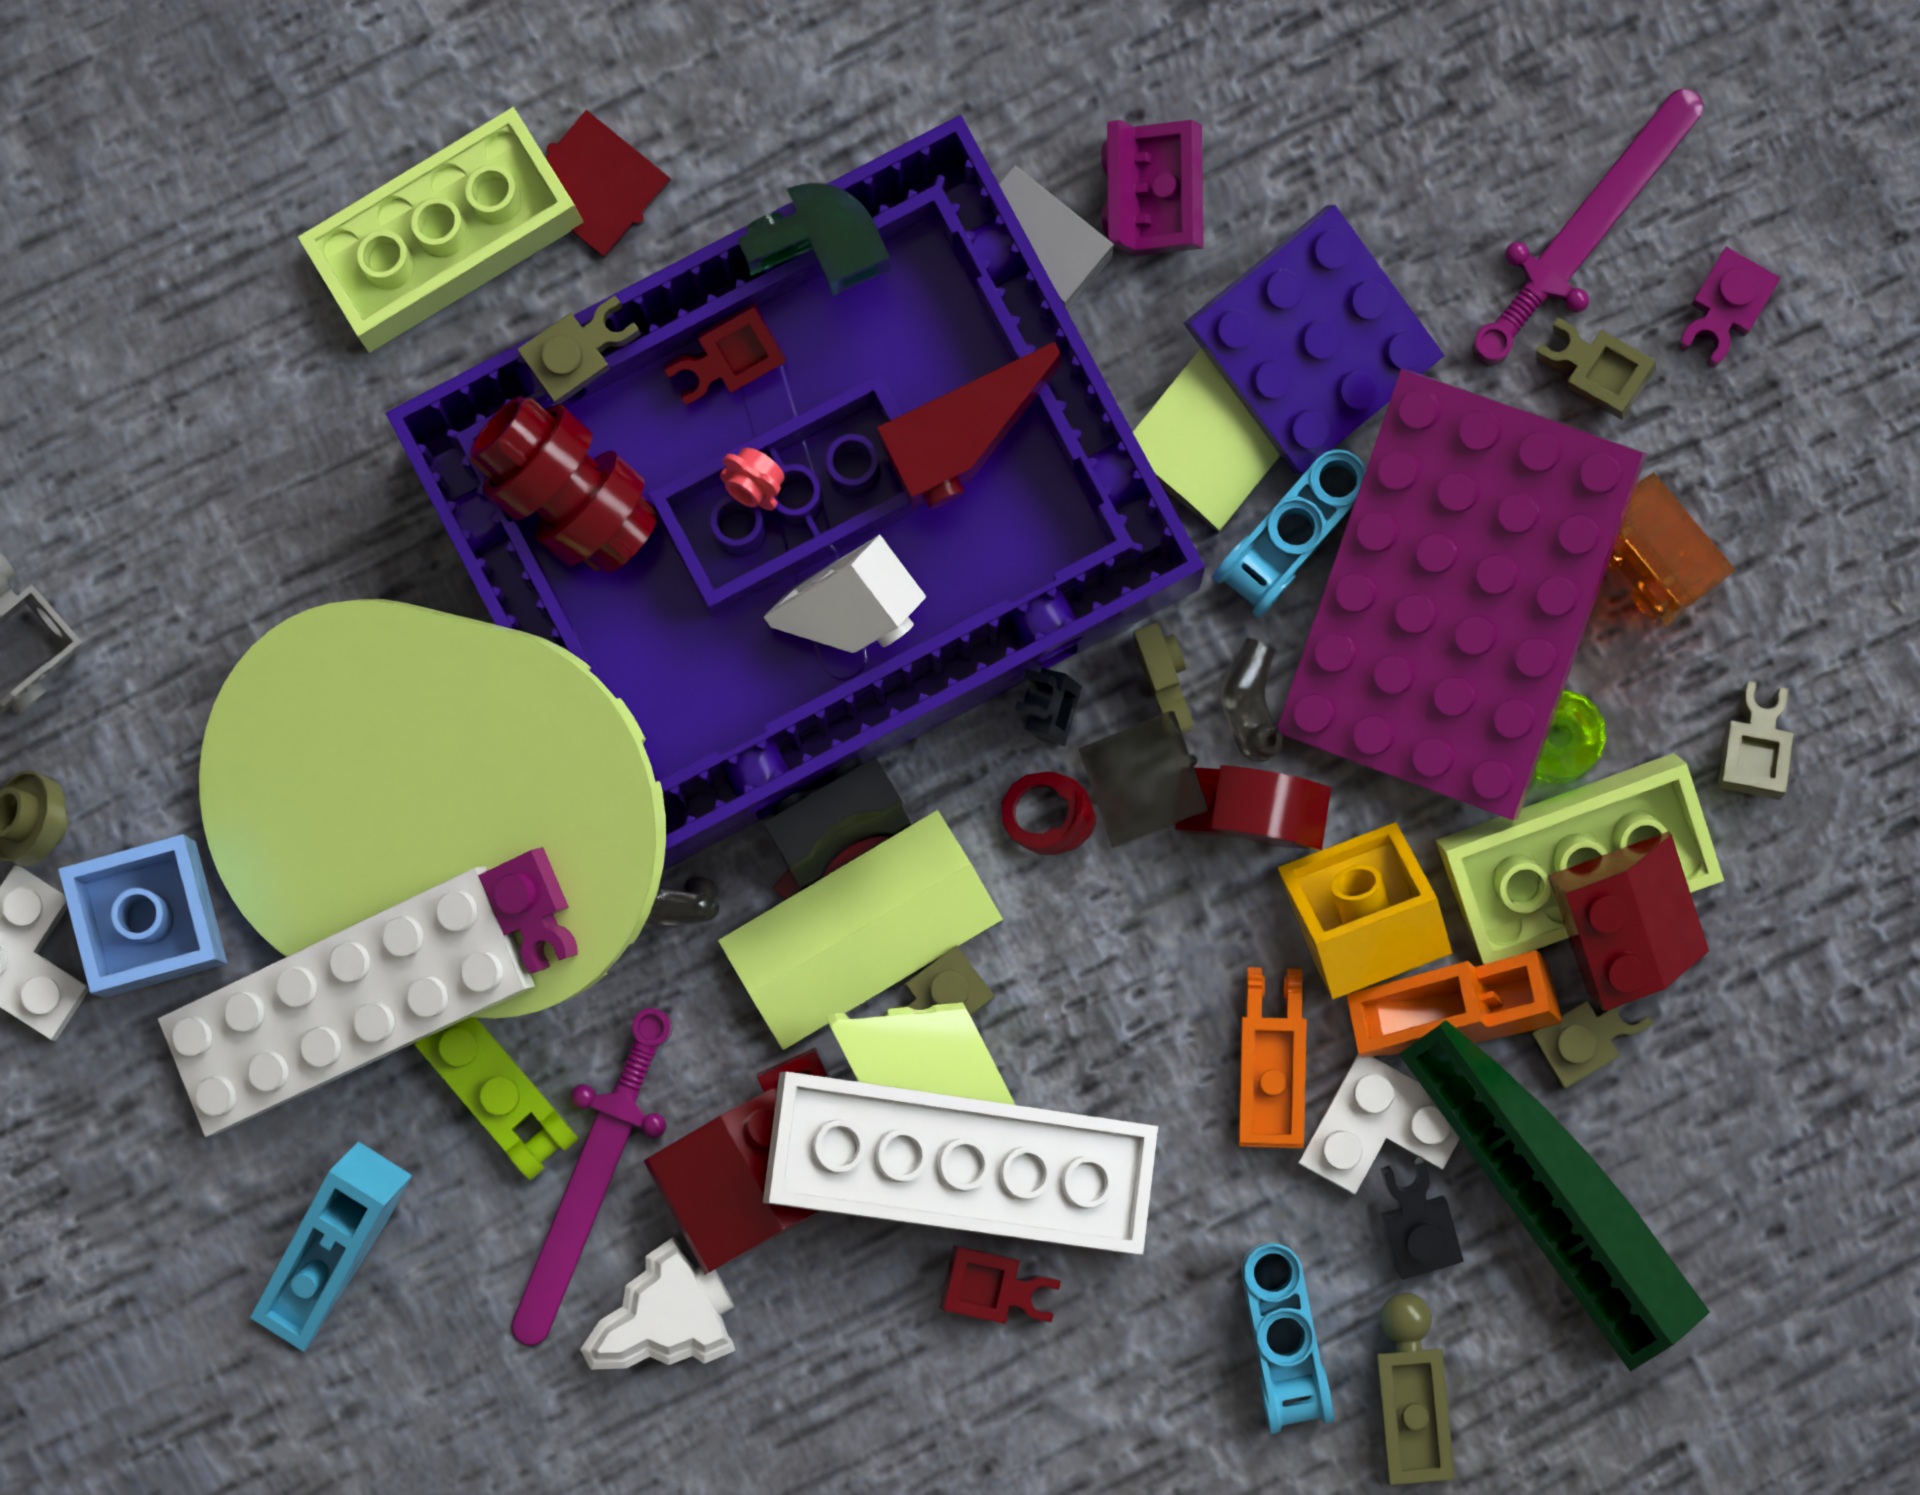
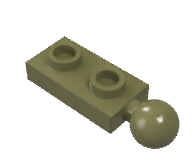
[1376,1293,1455,1485]

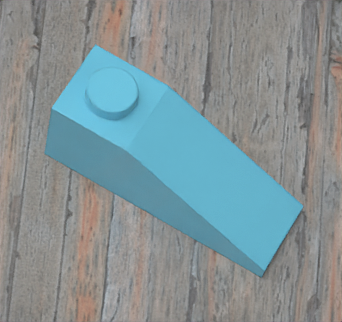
[250,1141,413,1352]

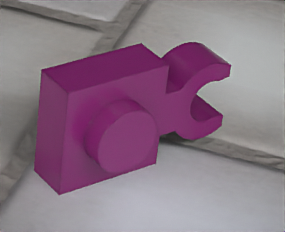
[1679,246,1781,368]
[478,847,578,973]

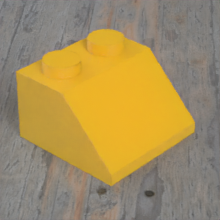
[1277,822,1453,1000]

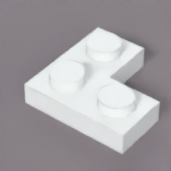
[0,865,89,1041]
[1297,1054,1460,1195]

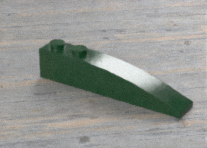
[1399,1020,1710,1372]

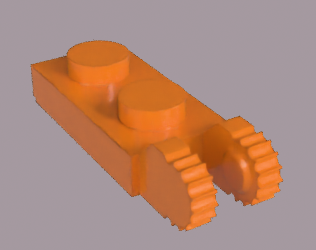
[1238,967,1307,1149]

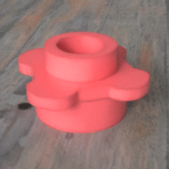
[720,447,785,511]

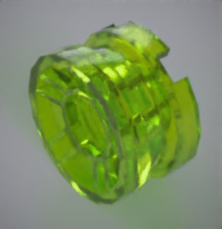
[1533,690,1607,784]

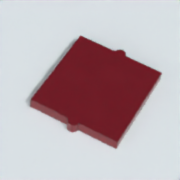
[546,110,671,259]

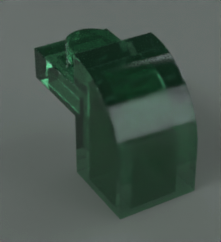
[737,183,891,296]

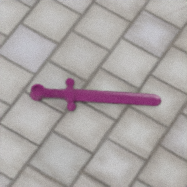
[1473,88,1704,365]
[512,1008,673,1346]

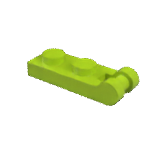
[414,1017,579,1181]

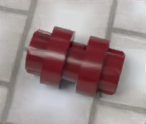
[470,396,657,573]

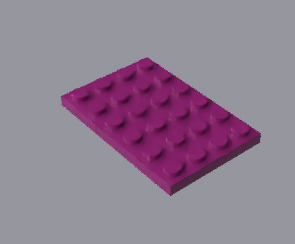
[1276,369,1647,820]

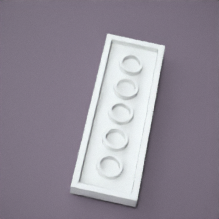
[158,866,535,1137]
[763,1072,1158,1255]

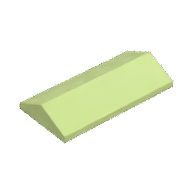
[718,810,1003,1050]

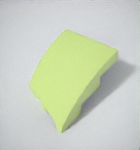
[826,1002,1015,1105]

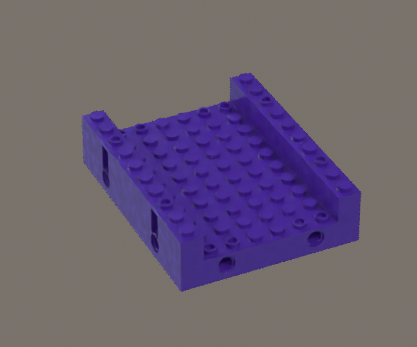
[385,114,1205,872]

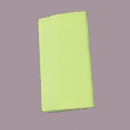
[298,107,584,353]
[1133,348,1281,532]
[1435,753,1724,965]

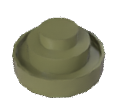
[0,771,68,867]

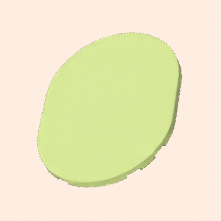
[199,599,666,1019]

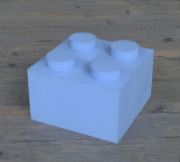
[58,834,228,998]

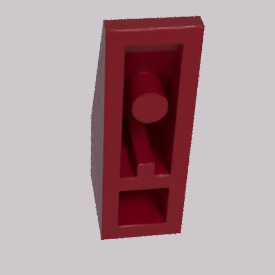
[877,342,1061,509]

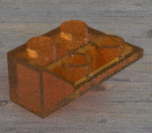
[1607,472,1736,627]

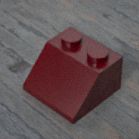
[1548,831,1709,1012]
[643,1088,822,1275]

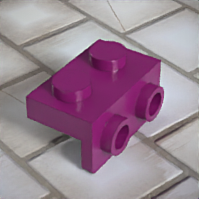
[1101,120,1203,256]

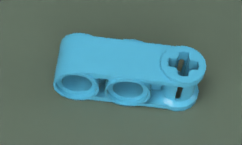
[1211,449,1366,619]
[1241,1242,1335,1435]

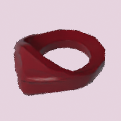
[1002,771,1096,855]

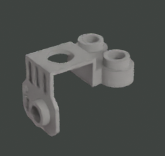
[0,553,82,716]

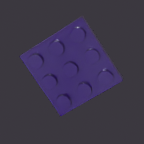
[1183,205,1445,474]

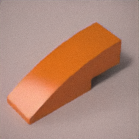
[1346,950,1563,1058]

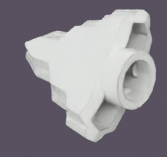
[580,1237,736,1370]

